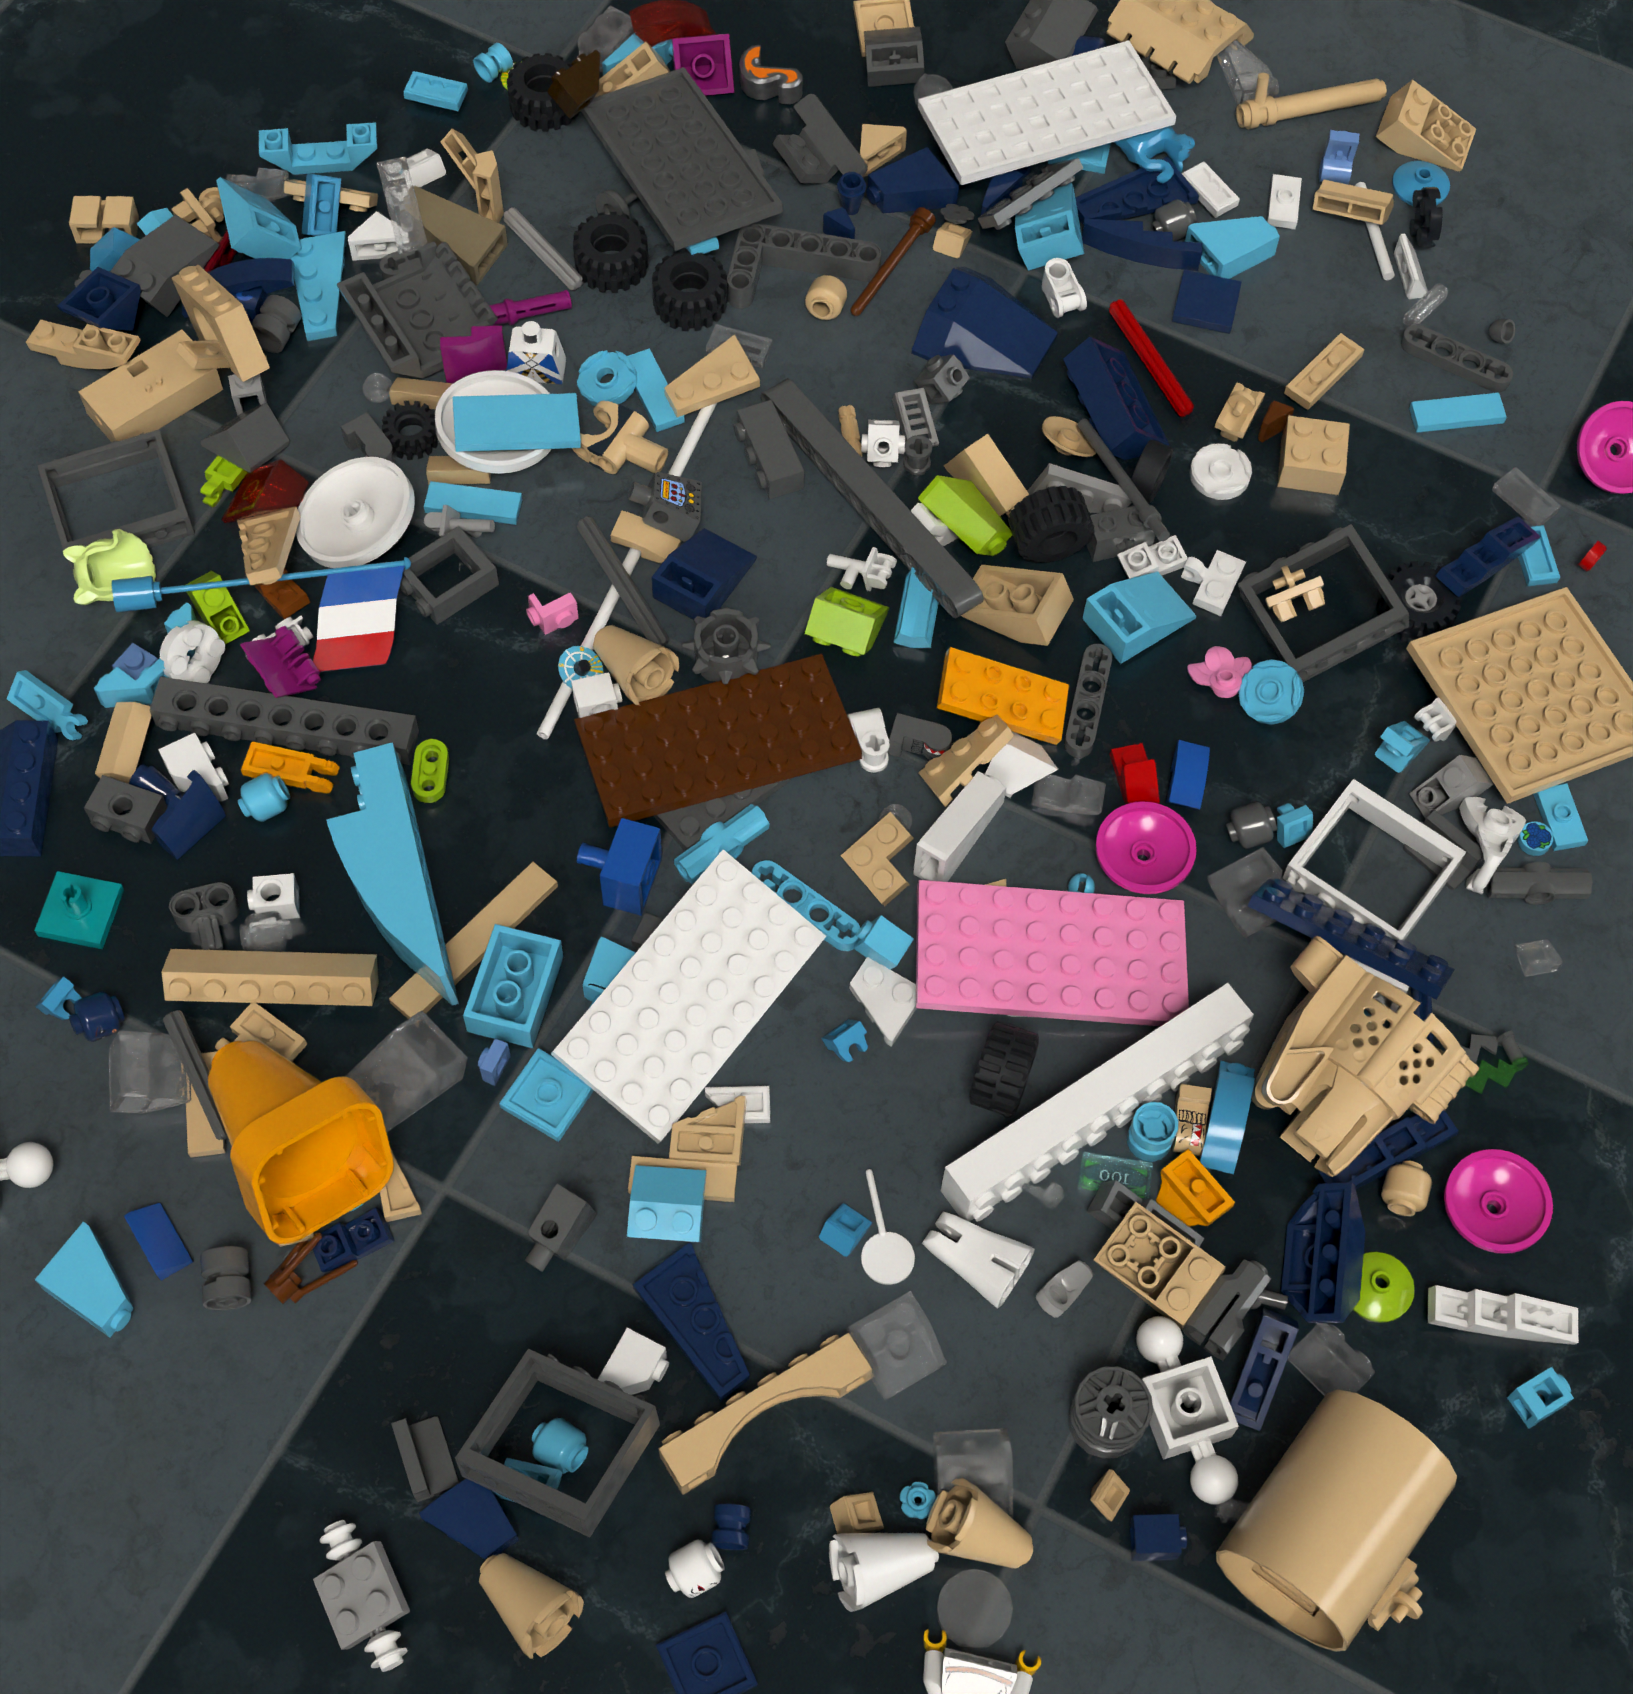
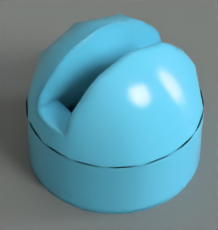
[1067,873,1095,893]

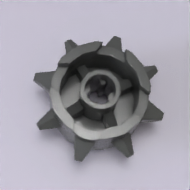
[682,607,771,684]

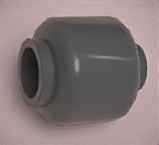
[1151,199,1197,241]
[1226,801,1278,849]

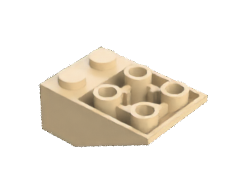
[1376,79,1476,172]
[1094,1202,1226,1330]

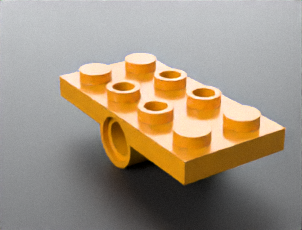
[937,647,1069,745]

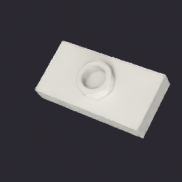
[1182,162,1240,218]
[1267,174,1302,229]

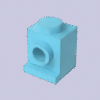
[1507,1367,1574,1429]

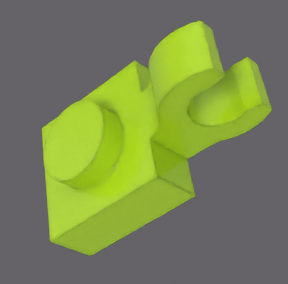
[200,456,248,507]

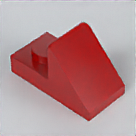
[1110,743,1160,805]

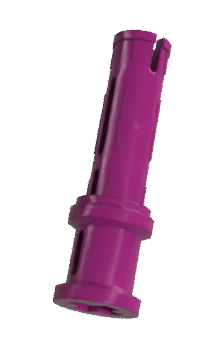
[489,290,572,326]

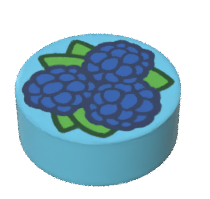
[1517,821,1553,856]

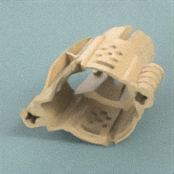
[1252,936,1479,1177]

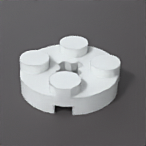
[160,620,225,684]

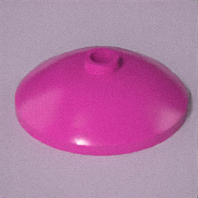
[1577,401,1633,494]
[1096,802,1196,894]
[1444,1149,1553,1254]

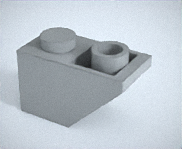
[1409,755,1494,819]

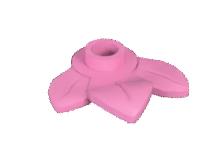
[1187,646,1252,698]

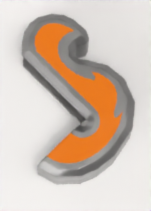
[739,45,803,104]

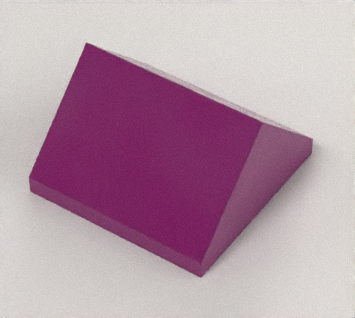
[672,34,734,95]

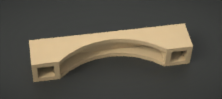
[659,1333,872,1495]

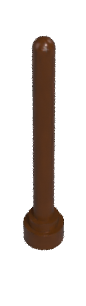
[850,207,936,316]

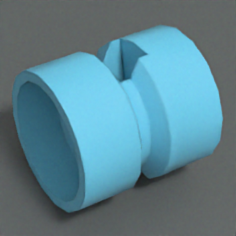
[1127,1102,1178,1162]

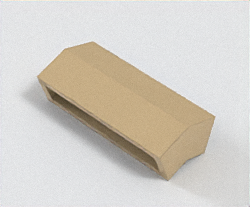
[441,129,489,200]
[473,150,504,223]
[1312,179,1394,225]
[95,702,152,784]

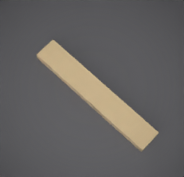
[389,862,558,1025]

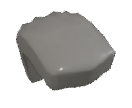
[1036,1260,1094,1318]

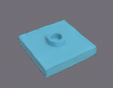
[499,1048,594,1142]

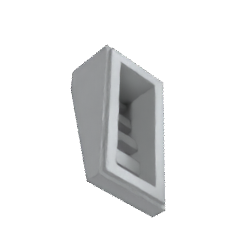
[892,388,939,447]

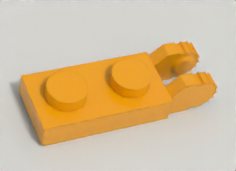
[241,741,340,794]

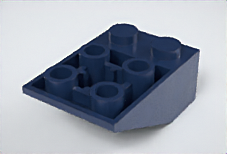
[652,528,757,620]

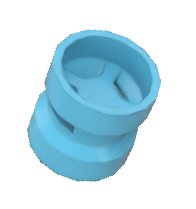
[473,42,513,83]

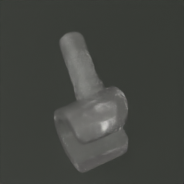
[1020,1182,1064,1209]

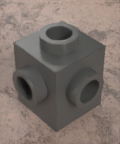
[915,354,970,404]

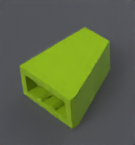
[918,475,1013,556]

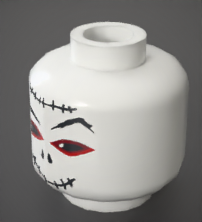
[665,1539,725,1598]

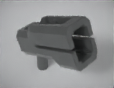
[1182,1259,1288,1361]

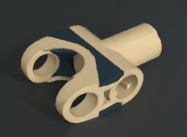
[572,400,668,474]

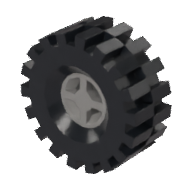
[1376,561,1462,643]

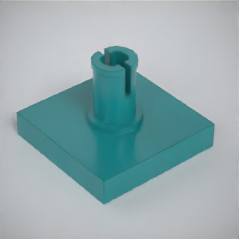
[34,871,124,950]

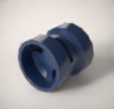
[711,1504,752,1550]

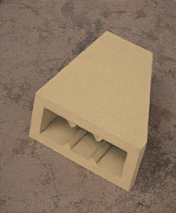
[944,434,1029,518]

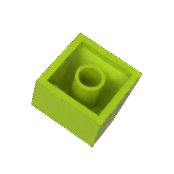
[805,587,890,656]

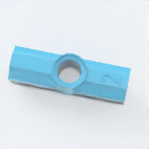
[674,804,770,884]

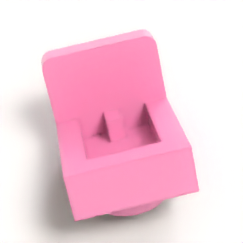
[526,593,579,635]

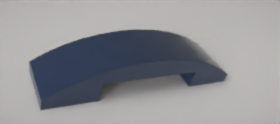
[182,258,294,318]

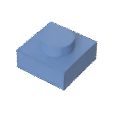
[112,643,158,680]
[478,1038,511,1086]

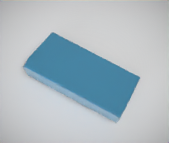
[302,174,341,236]

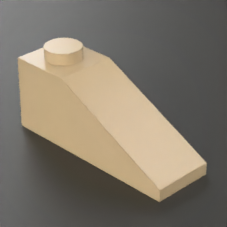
[594,42,670,98]

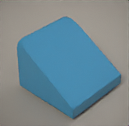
[819,1203,872,1257]

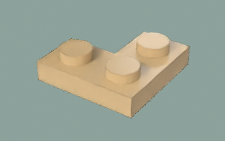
[841,812,914,906]

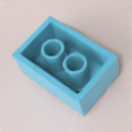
[463,924,563,1048]

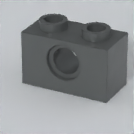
[84,775,167,844]

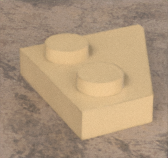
[669,1096,747,1166]

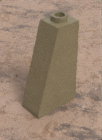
[399,186,508,286]

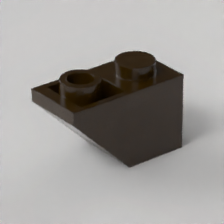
[547,50,600,119]

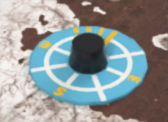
[558,646,604,689]

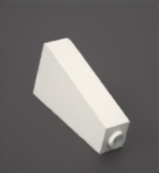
[913,771,1006,882]

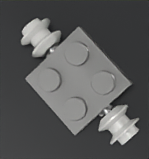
[313,1520,410,1672]

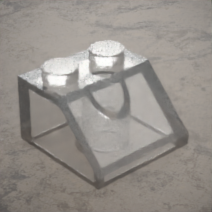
[847,1291,947,1401]

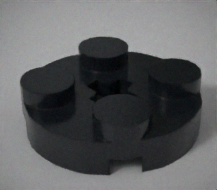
[1409,187,1443,247]

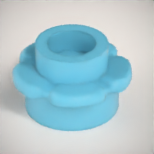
[900,1482,936,1519]

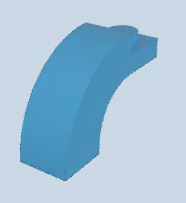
[1200,1061,1255,1174]

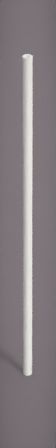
[537,403,717,739]

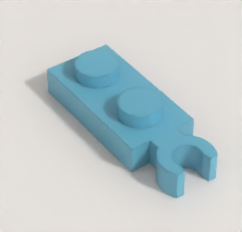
[7,670,88,740]

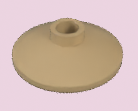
[1042,416,1096,457]

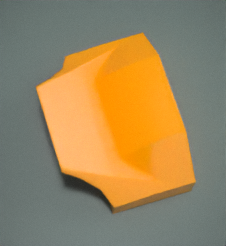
[1156,1149,1235,1227]

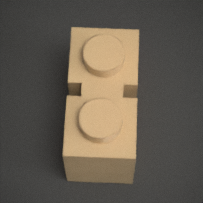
[69,195,139,243]

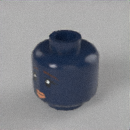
[69,991,125,1042]

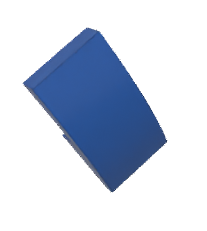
[1166,740,1210,810]

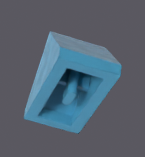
[90,227,140,272]

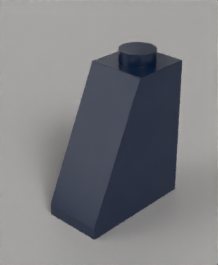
[866,147,959,214]

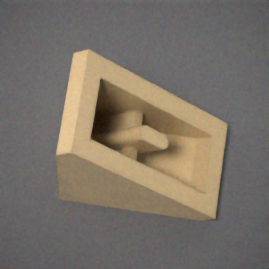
[860,124,907,178]

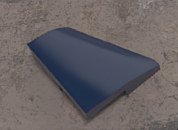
[152,770,226,860]
[419,1479,519,1560]

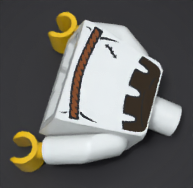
[923,1629,1041,1694]

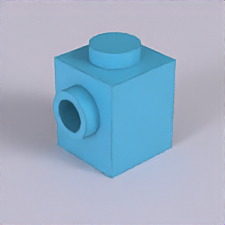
[854,916,914,970]

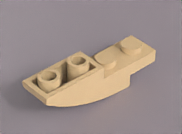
[26,320,141,369]

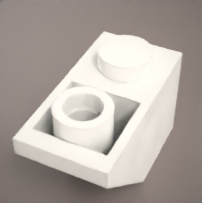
[158,733,229,801]

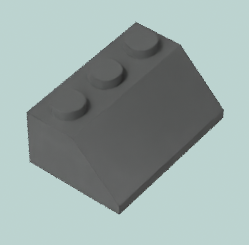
[1005,0,1098,69]

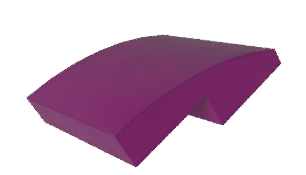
[440,325,507,384]

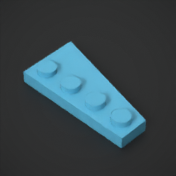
[290,231,347,341]

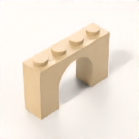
[172,265,270,382]

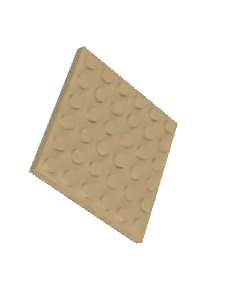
[1406,587,1633,804]

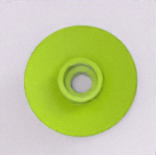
[1353,1252,1414,1323]

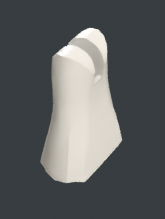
[922,1211,1035,1309]

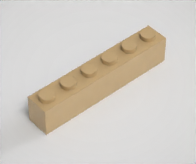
[161,949,379,1006]

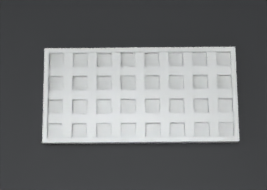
[918,40,1176,185]
[551,850,826,1144]

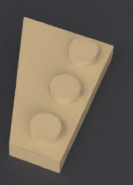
[664,335,760,417]
[918,715,1015,807]

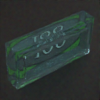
[1078,1152,1153,1199]

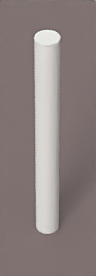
[1355,182,1395,280]

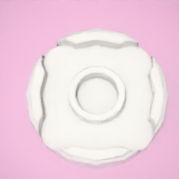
[1190,443,1252,500]

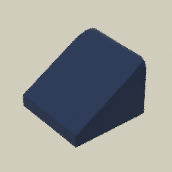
[823,207,855,239]

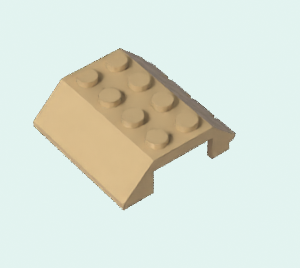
[1107,0,1254,84]

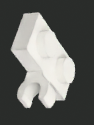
[1181,550,1246,616]

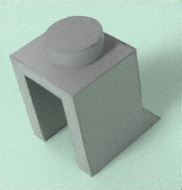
[228,374,267,416]

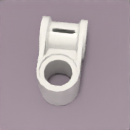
[1041,258,1087,318]
[847,708,890,773]

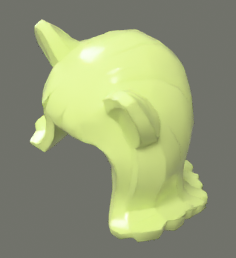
[63,529,156,605]

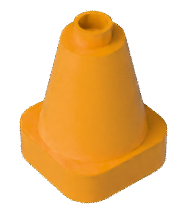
[208,1041,394,1244]

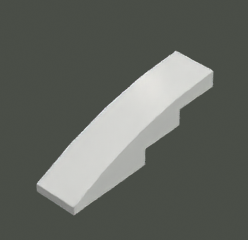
[1428,1285,1579,1345]

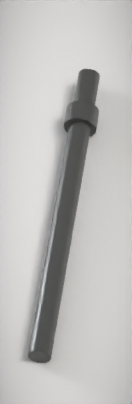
[1078,419,1170,541]

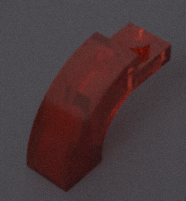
[629,0,716,47]

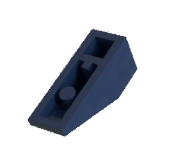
[1230,1307,1299,1431]

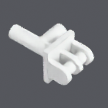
[827,547,897,591]
[1414,697,1457,742]

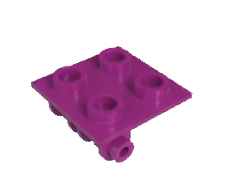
[240,626,321,698]

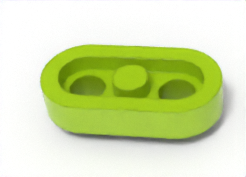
[411,739,449,803]

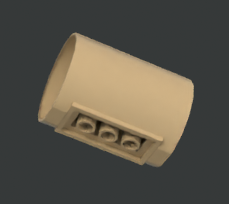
[1216,1389,1457,1652]

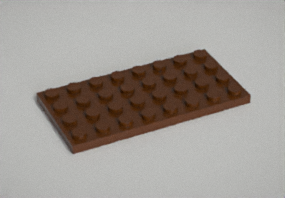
[574,654,862,828]

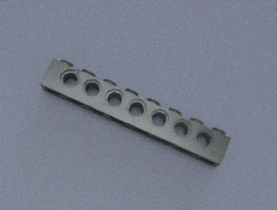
[149,677,419,765]

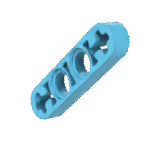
[752,860,860,951]

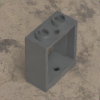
[400,526,499,625]

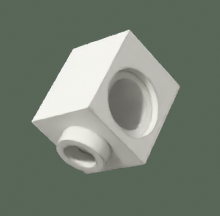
[571,672,622,718]
[247,873,300,922]

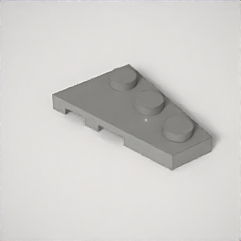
[1027,463,1132,513]

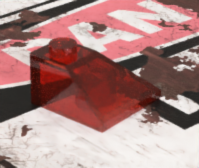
[221,459,309,523]

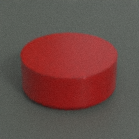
[1578,540,1607,572]

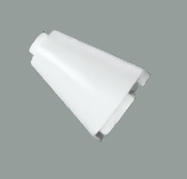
[829,1533,939,1612]

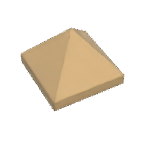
[1090,1469,1130,1521]

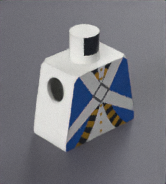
[506,321,566,384]

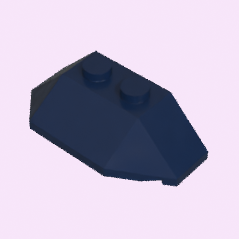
[1281,1182,1365,1323]

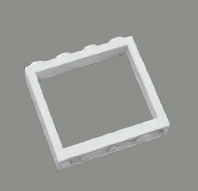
[1283,779,1466,941]

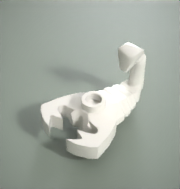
[1459,797,1526,894]

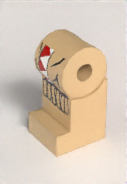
[1172,1084,1212,1156]

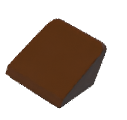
[1258,400,1294,442]

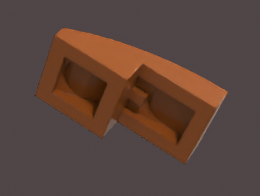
[245,568,310,619]

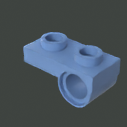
[1319,130,1360,184]

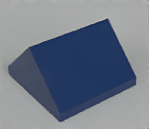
[57,267,141,330]

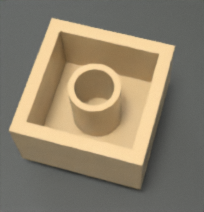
[1277,415,1350,495]

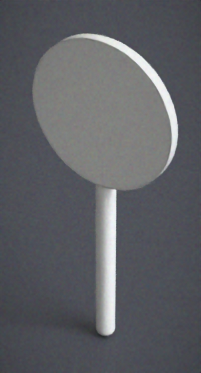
[861,1169,915,1285]

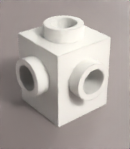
[861,420,905,467]

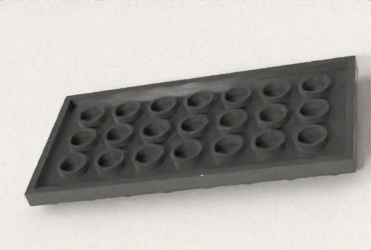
[581,67,783,251]

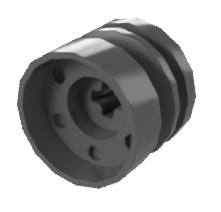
[1068,1366,1153,1459]

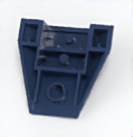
[911,266,1058,379]

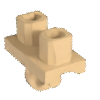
[172,188,224,243]
[1215,382,1265,442]
[1265,565,1325,623]
[1367,1558,1423,1631]

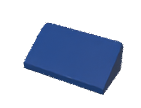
[124,1203,193,1281]

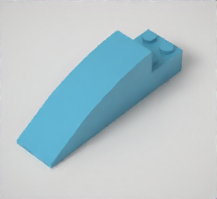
[326,742,459,1006]

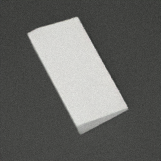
[379,148,446,197]
[1394,234,1429,299]

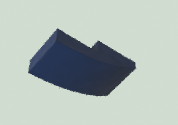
[309,1208,394,1273]

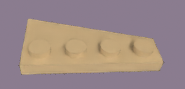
[237,506,301,585]

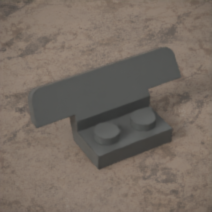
[773,94,868,183]

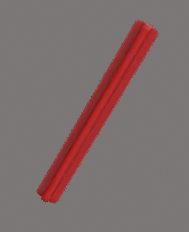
[1109,299,1194,417]

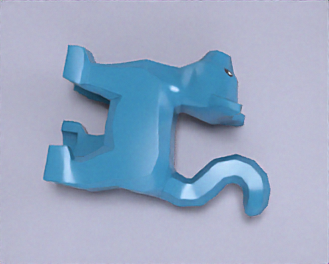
[1114,126,1195,183]

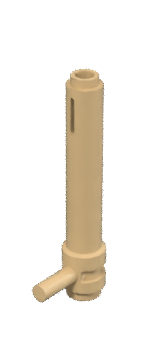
[1236,72,1387,129]

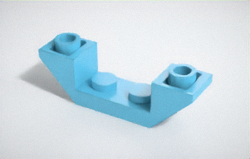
[259,122,377,175]
[94,602,197,708]

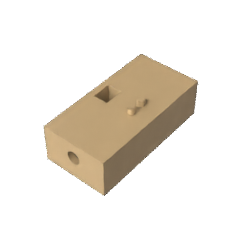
[78,329,223,442]

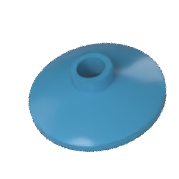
[1392,161,1450,206]

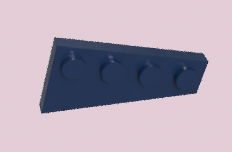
[1075,156,1199,224]
[633,1242,750,1401]

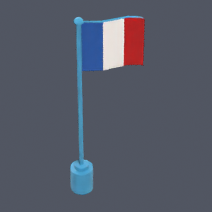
[112,557,411,672]

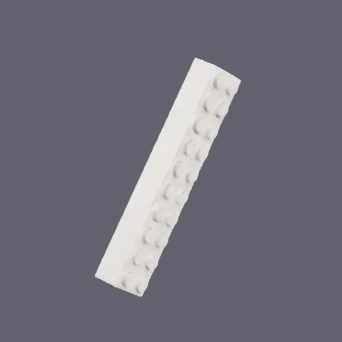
[941,983,1254,1222]

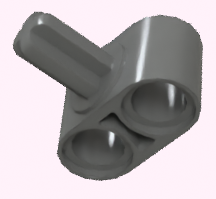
[169,882,239,950]

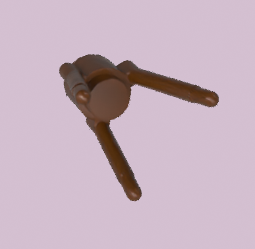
[263,1233,358,1304]

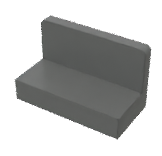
[1403,810,1483,890]
[391,1416,459,1502]

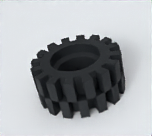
[382,400,438,460]

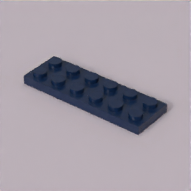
[1248,878,1455,1000]

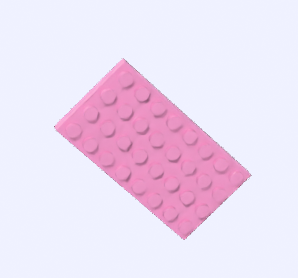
[916,880,1189,1026]

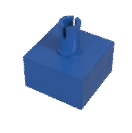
[577,818,662,916]

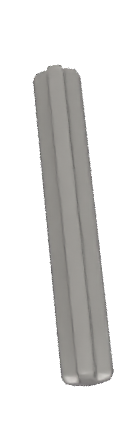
[503,207,583,291]

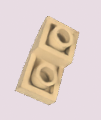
[610,510,682,564]

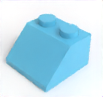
[627,1165,706,1242]

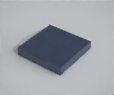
[1172,270,1242,334]
[656,1612,758,1694]

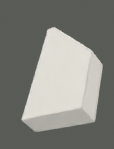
[705,1086,770,1123]

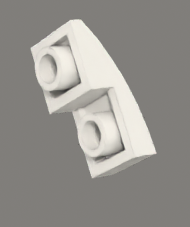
[1117,535,1188,579]

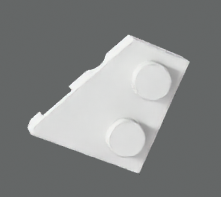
[849,957,916,1047]

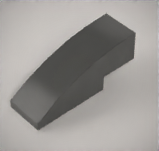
[1087,1180,1204,1248]

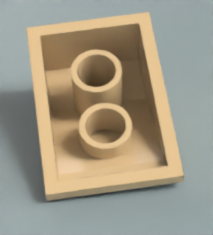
[961,565,1074,646]

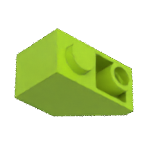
[186,571,250,645]

